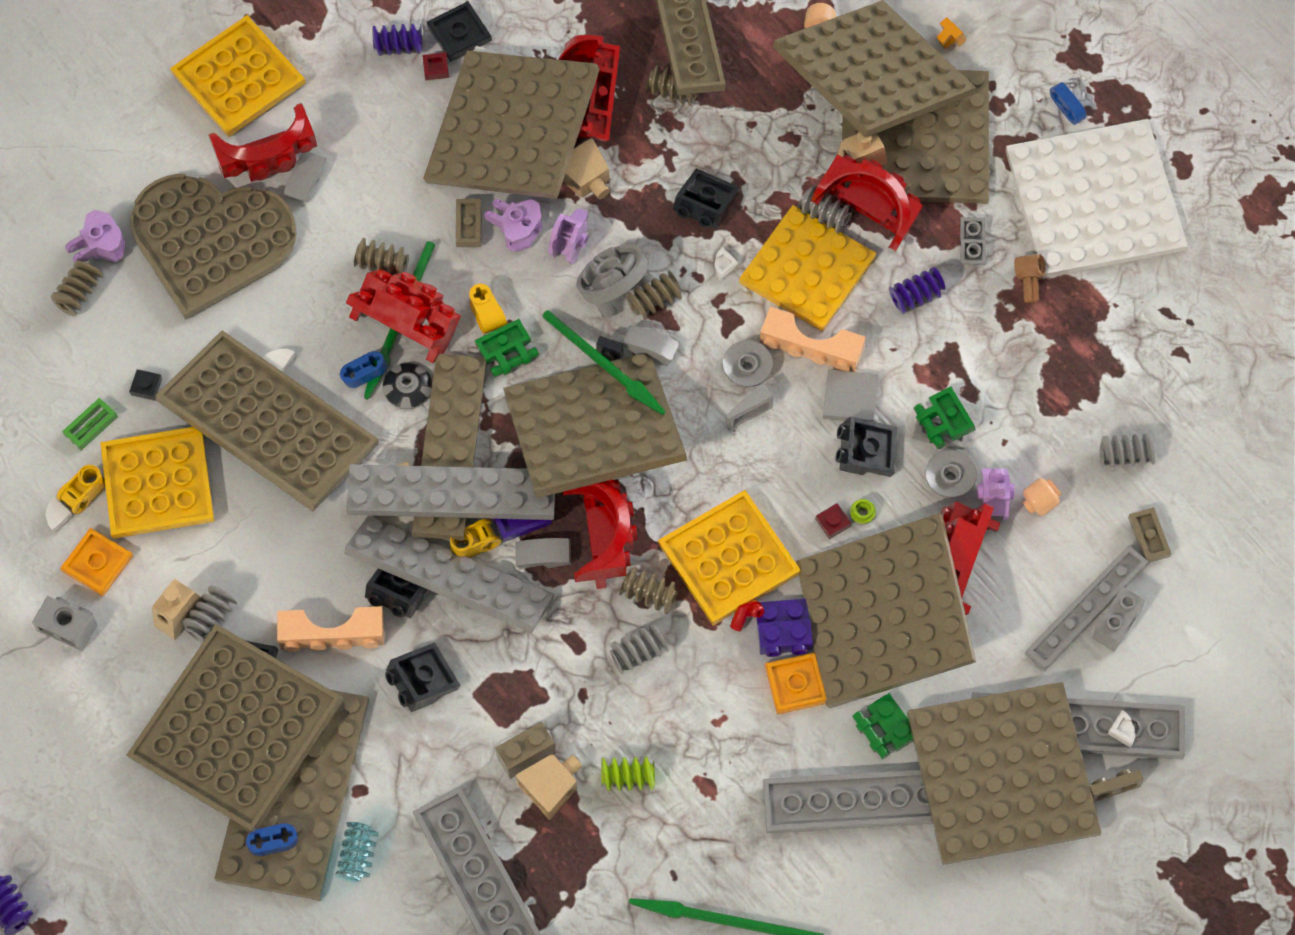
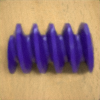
[372,24,423,56]
[889,267,945,314]
[0,875,33,935]

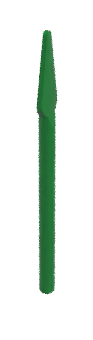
[364,241,435,400]
[542,310,665,415]
[629,898,824,935]

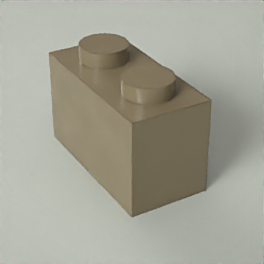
[495,722,556,779]

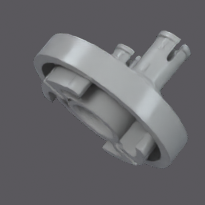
[576,244,652,319]

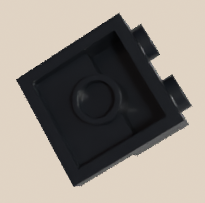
[673,168,740,229]
[835,416,897,477]
[365,568,428,619]
[385,642,460,712]

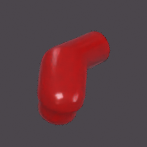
[730,600,765,631]

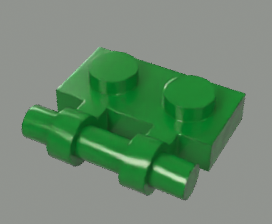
[475,319,539,378]
[913,386,975,449]
[852,693,913,759]

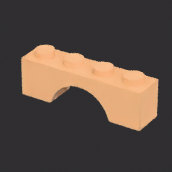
[760,307,866,372]
[277,606,385,652]

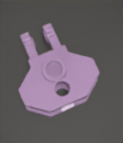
[484,199,543,252]
[548,208,589,265]
[65,210,126,263]
[977,468,1014,520]

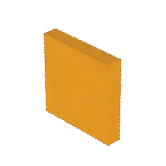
[60,528,133,597]
[765,652,827,715]

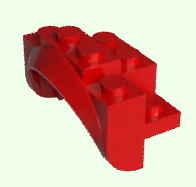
[558,35,620,142]
[208,103,317,182]
[811,154,923,252]
[346,269,461,363]
[563,479,638,589]
[940,501,1001,615]

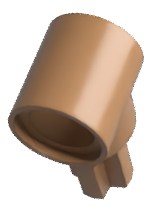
[1014,254,1046,303]

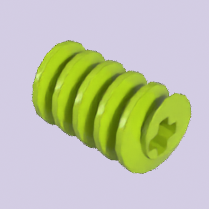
[601,756,655,791]

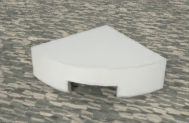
[714,247,739,282]
[262,349,296,373]
[46,497,73,533]
[1108,710,1135,748]

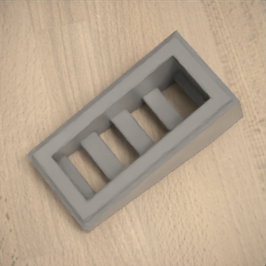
[726,382,773,430]

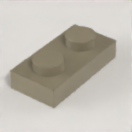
[456,198,481,247]
[1128,507,1171,563]
[1090,769,1144,802]

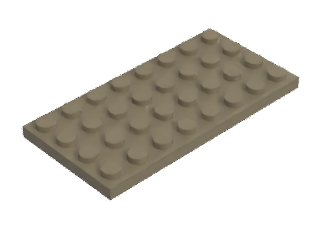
[156,330,378,512]
[214,690,369,901]

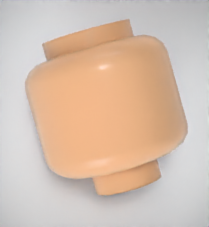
[804,3,837,28]
[1022,478,1061,516]

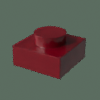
[422,52,449,81]
[815,503,851,540]

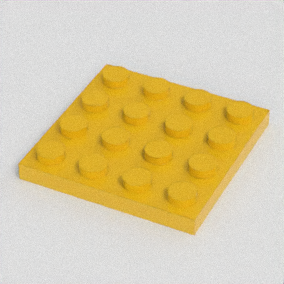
[170,15,306,138]
[739,205,876,332]
[100,427,215,539]
[658,490,801,626]

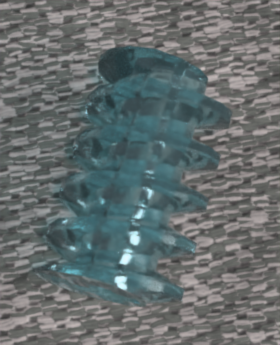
[335,822,379,882]

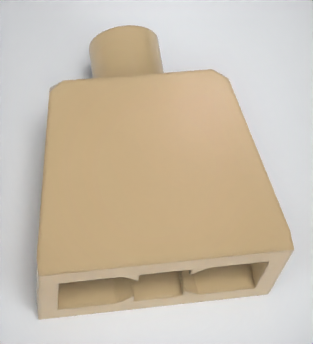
[836,132,887,166]
[563,138,610,199]
[152,579,203,640]
[516,754,582,820]

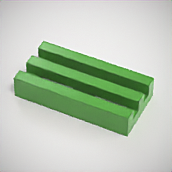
[62,398,118,451]

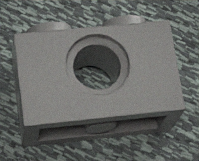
[1092,587,1145,652]
[32,596,97,651]

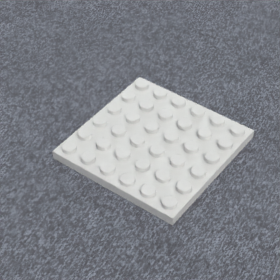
[1005,119,1188,279]

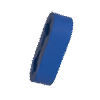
[1049,82,1086,125]
[340,351,388,388]
[246,823,298,856]

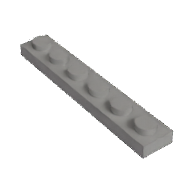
[1025,545,1148,671]

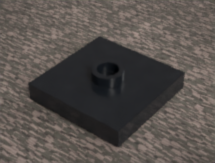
[426,1,492,62]

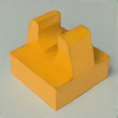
[937,17,966,49]

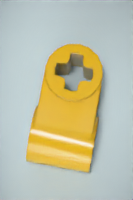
[469,283,507,335]
[56,465,105,515]
[450,518,501,558]

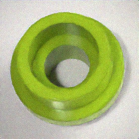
[850,499,876,524]

